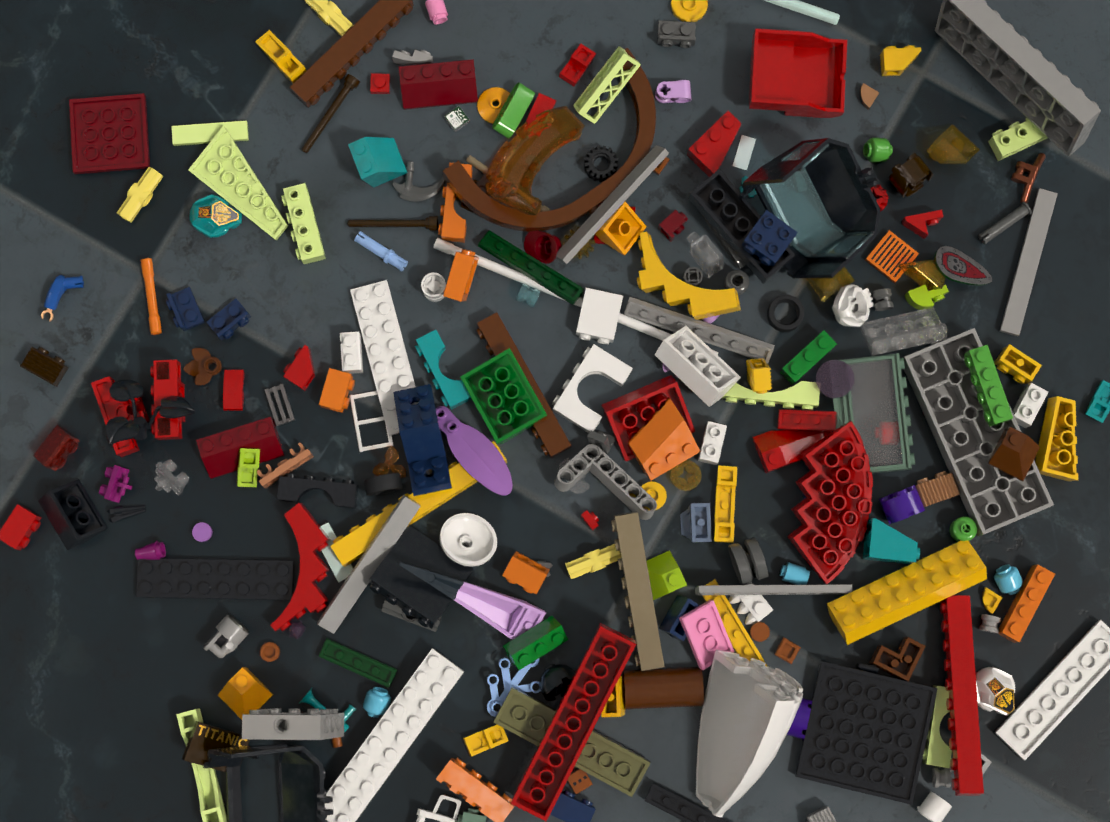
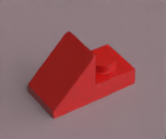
[901,210,944,239]

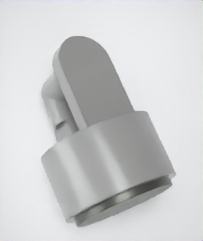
[203,614,249,658]

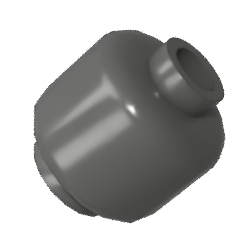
[724,270,749,296]

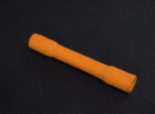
[140,258,162,335]

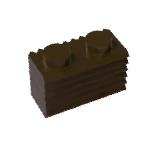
[20,346,69,387]

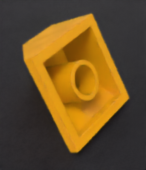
[595,202,647,255]
[218,667,273,720]

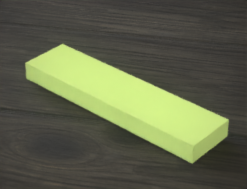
[172,121,249,146]

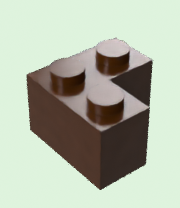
[869,637,926,681]

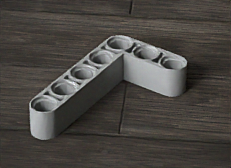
[554,444,657,520]

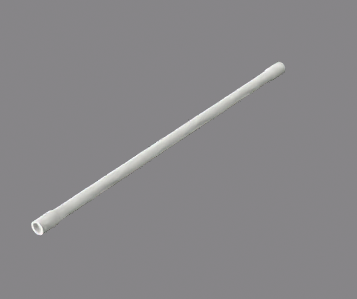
[434,238,719,355]

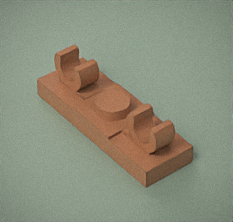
[257,443,314,489]

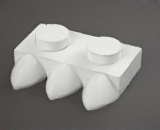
[729,582,773,625]

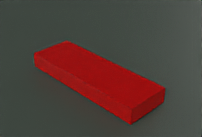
[778,410,837,431]

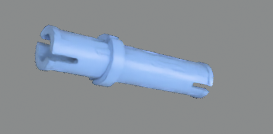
[354,231,408,272]

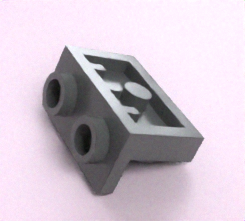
[657,21,696,48]

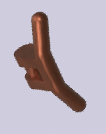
[1011,153,1046,203]

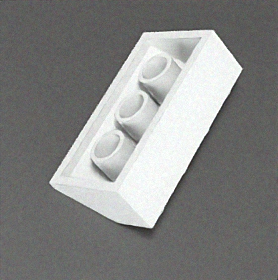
[655,326,741,407]

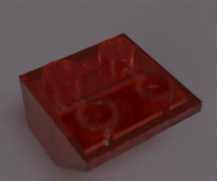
[33,425,80,471]

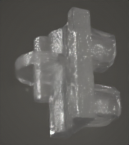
[154,459,189,496]

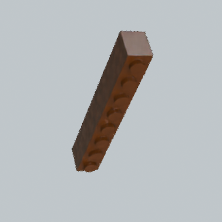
[290,0,414,108]
[476,312,571,458]

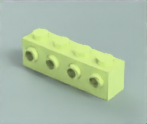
[988,118,1048,161]
[281,183,326,264]

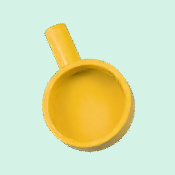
[629,482,667,511]

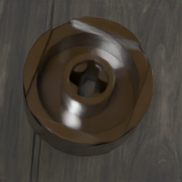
[888,153,934,198]

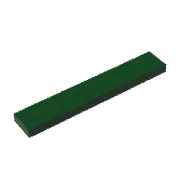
[478,230,584,305]

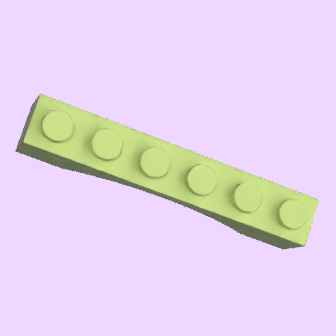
[721,381,821,411]
[176,708,228,822]

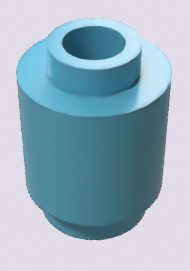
[780,562,810,585]

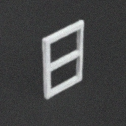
[350,391,393,453]

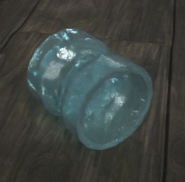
[516,283,541,308]

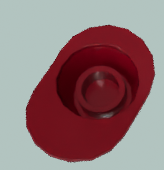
[524,230,562,264]

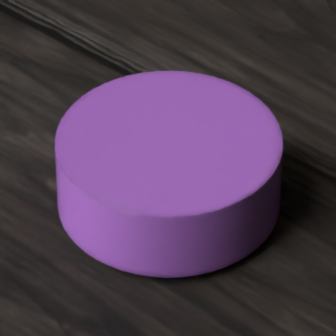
[192,522,213,542]

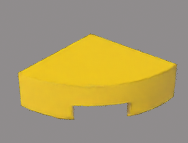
[982,587,1003,614]

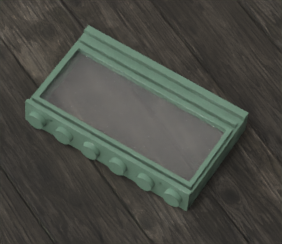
[829,353,915,473]

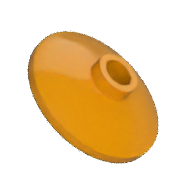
[477,87,510,124]

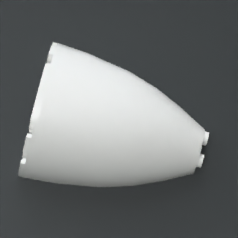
[696,650,804,817]

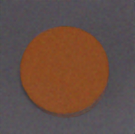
[750,622,770,642]
[260,642,280,662]

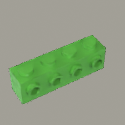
[964,345,1013,427]

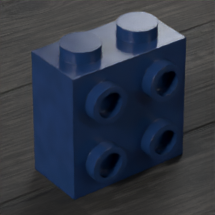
[742,210,798,267]

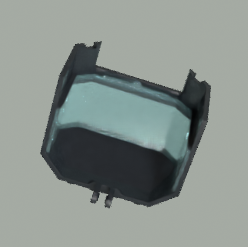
[739,138,880,278]

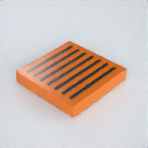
[865,230,919,283]

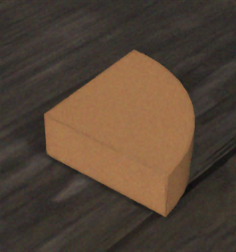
[860,83,879,110]

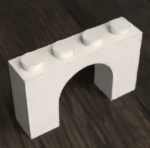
[552,344,633,433]

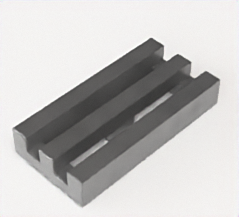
[265,384,295,426]

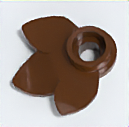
[183,348,222,386]

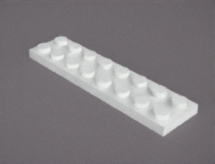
[350,280,418,436]
[994,620,1110,761]

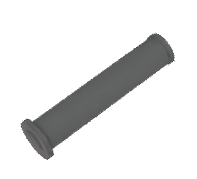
[978,202,1032,245]

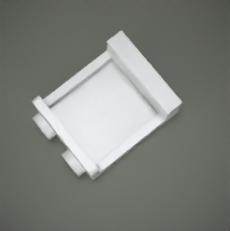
[576,288,623,345]

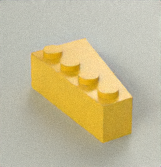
[1035,396,1078,481]

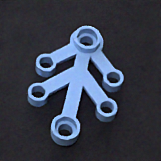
[487,658,541,717]

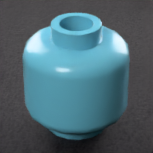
[994,564,1023,595]
[363,687,391,718]

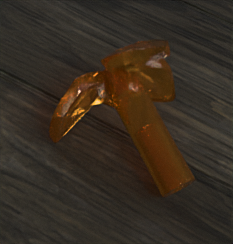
[372,446,406,478]

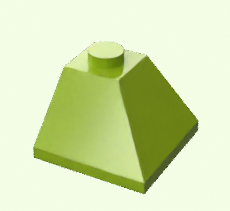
[646,550,687,600]

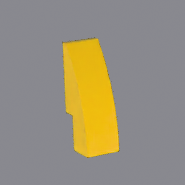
[255,30,307,84]

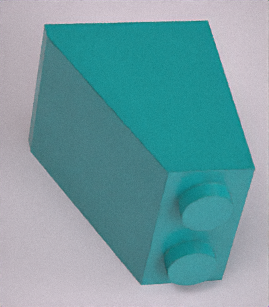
[348,137,408,188]
[862,518,920,564]

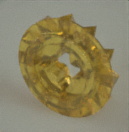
[671,460,701,491]

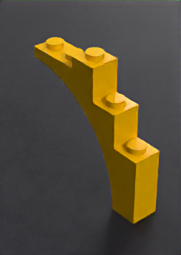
[637,231,741,320]

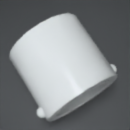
[917,791,952,822]

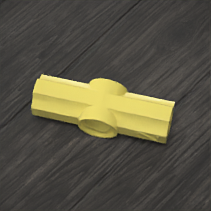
[304,0,354,37]
[117,167,163,223]
[565,544,621,579]

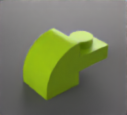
[904,285,949,310]

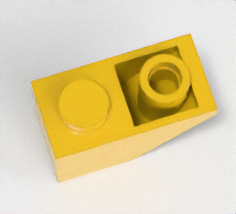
[880,45,921,76]

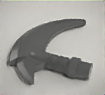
[392,162,445,202]

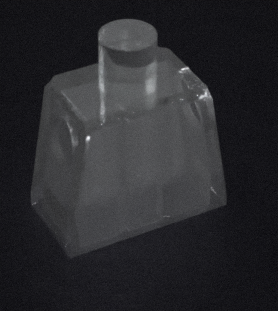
[687,232,724,278]

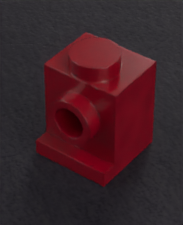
[658,210,688,242]

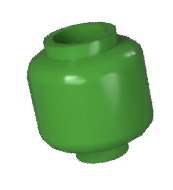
[863,138,893,162]
[950,517,977,542]

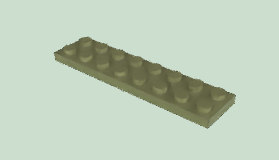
[493,687,651,797]

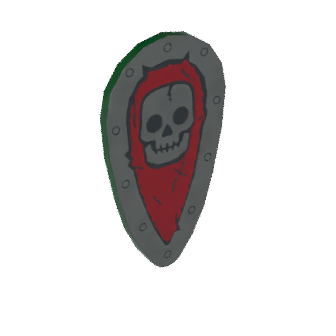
[934,246,992,286]

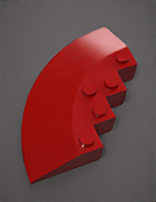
[787,421,873,585]

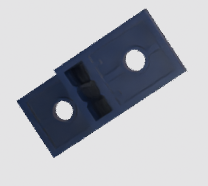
[393,384,452,496]

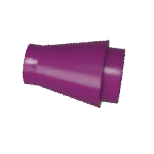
[135,541,166,560]

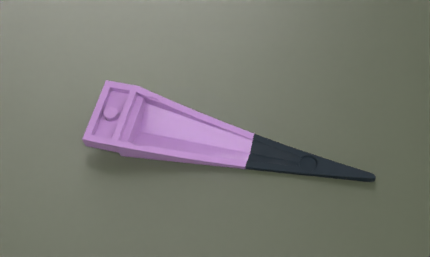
[398,561,546,640]

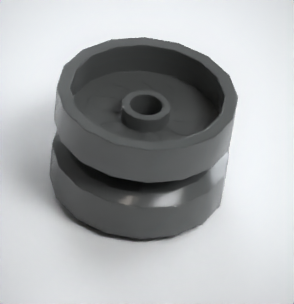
[728,537,768,585]

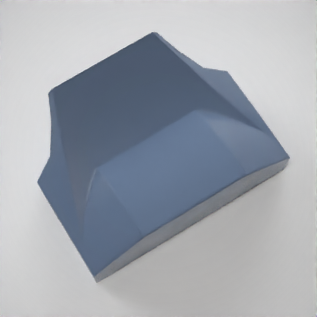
[680,503,712,543]

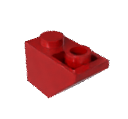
[283,345,315,391]

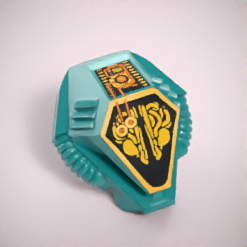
[189,194,242,238]

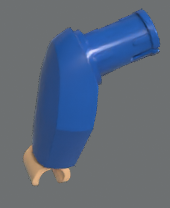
[41,275,84,321]

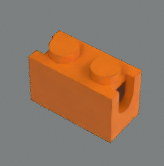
[319,368,355,413]
[502,551,550,594]

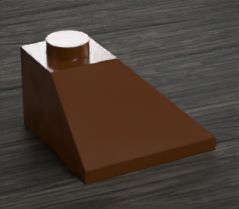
[988,427,1040,481]

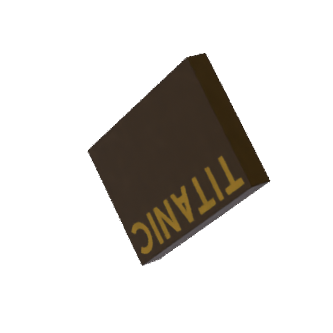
[182,721,250,772]

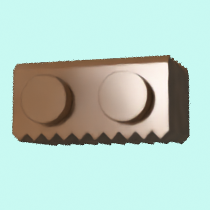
[915,471,960,507]

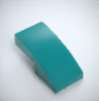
[1085,380,1110,423]

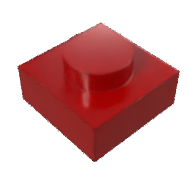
[370,73,390,94]
[581,510,599,531]

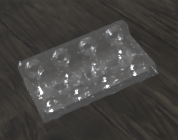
[860,307,947,356]

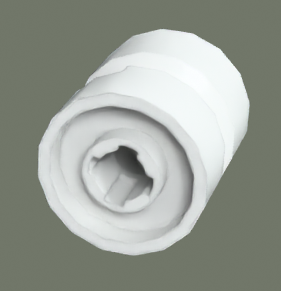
[421,272,446,302]

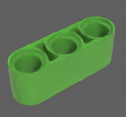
[492,82,535,139]

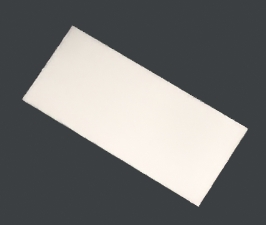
[733,135,756,170]

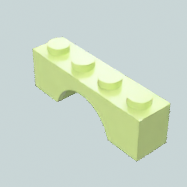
[922,685,952,768]

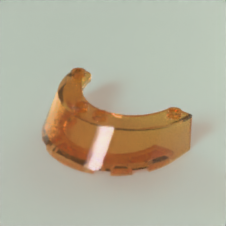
[485,106,585,215]

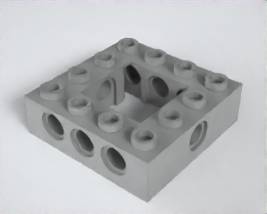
[242,708,344,740]

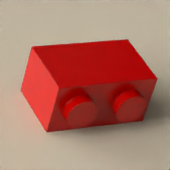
[0,504,42,550]

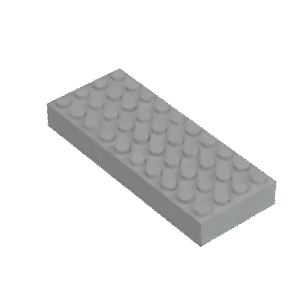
[935,0,1101,157]
[903,328,1054,536]

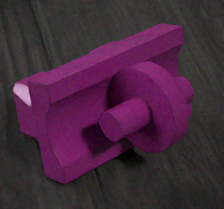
[99,465,133,503]

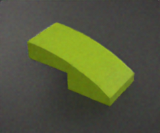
[236,448,260,487]

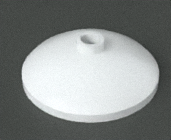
[440,513,497,566]

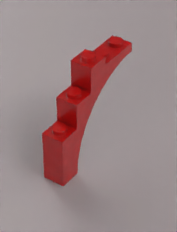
[270,503,331,632]

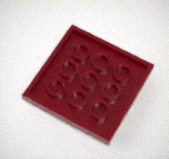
[69,93,150,174]

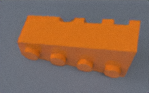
[436,757,514,822]

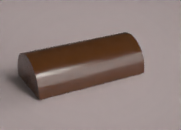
[623,667,704,710]

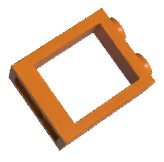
[443,249,479,302]

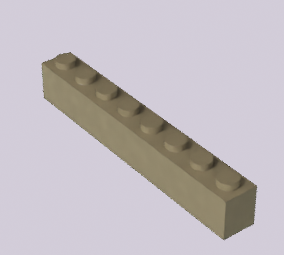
[611,511,665,671]

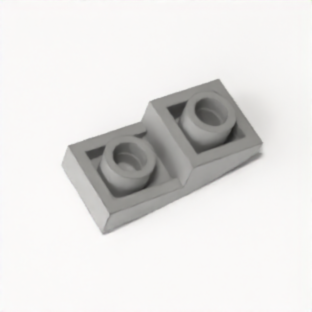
[392,50,434,66]

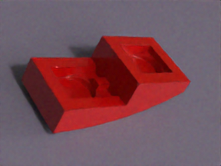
[559,44,596,87]
[523,93,556,137]
[223,370,245,411]

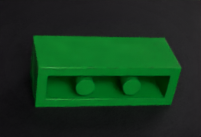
[780,330,837,386]
[503,616,568,670]

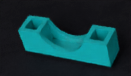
[415,330,472,410]

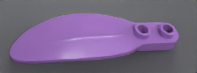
[436,406,513,496]

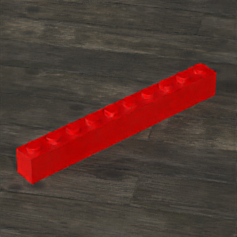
[940,595,984,796]

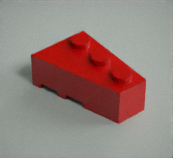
[687,111,742,177]

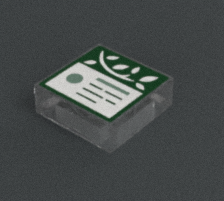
[444,106,470,132]

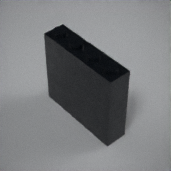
[368,525,473,629]

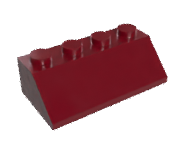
[399,59,478,110]
[196,417,285,479]

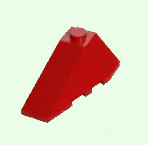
[752,430,832,473]

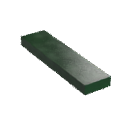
[318,638,397,688]

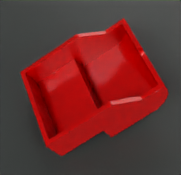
[749,29,847,118]

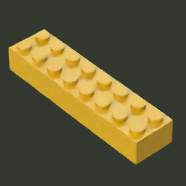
[827,540,987,645]

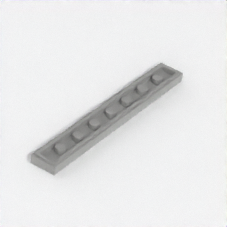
[556,145,669,264]
[999,188,1058,337]
[624,297,775,363]
[317,495,421,634]
[695,585,852,595]

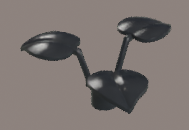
[106,380,195,445]

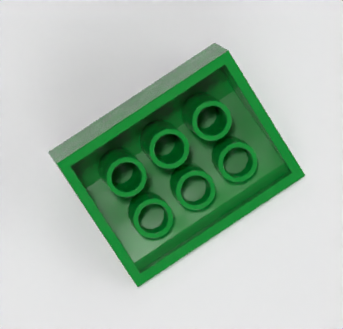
[460,348,547,444]

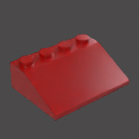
[601,375,696,462]

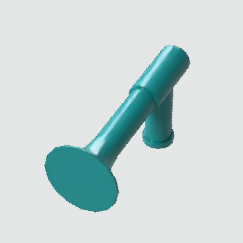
[299,688,357,733]

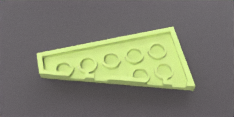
[188,126,288,240]

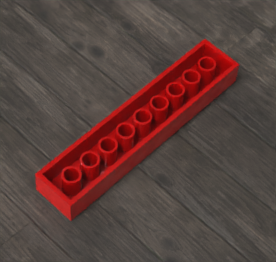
[511,623,636,821]

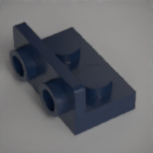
[166,287,205,331]
[207,299,251,340]

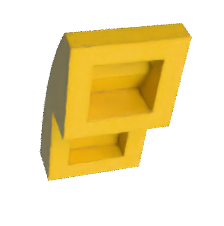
[463,725,509,757]

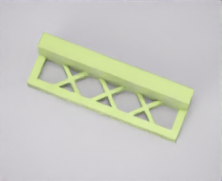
[573,46,641,124]

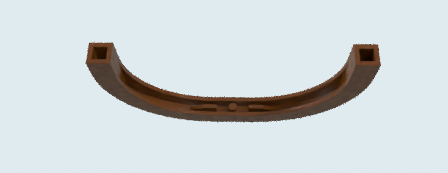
[442,48,656,232]

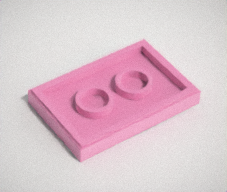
[679,599,734,670]

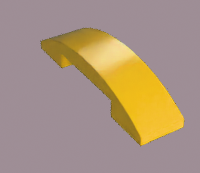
[714,465,737,543]

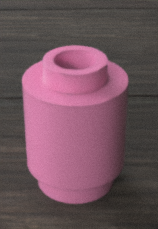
[425,0,448,25]

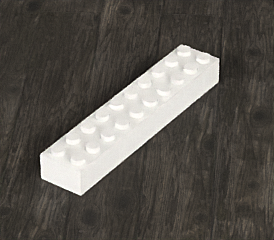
[325,648,465,822]

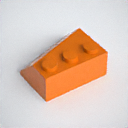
[628,398,701,481]

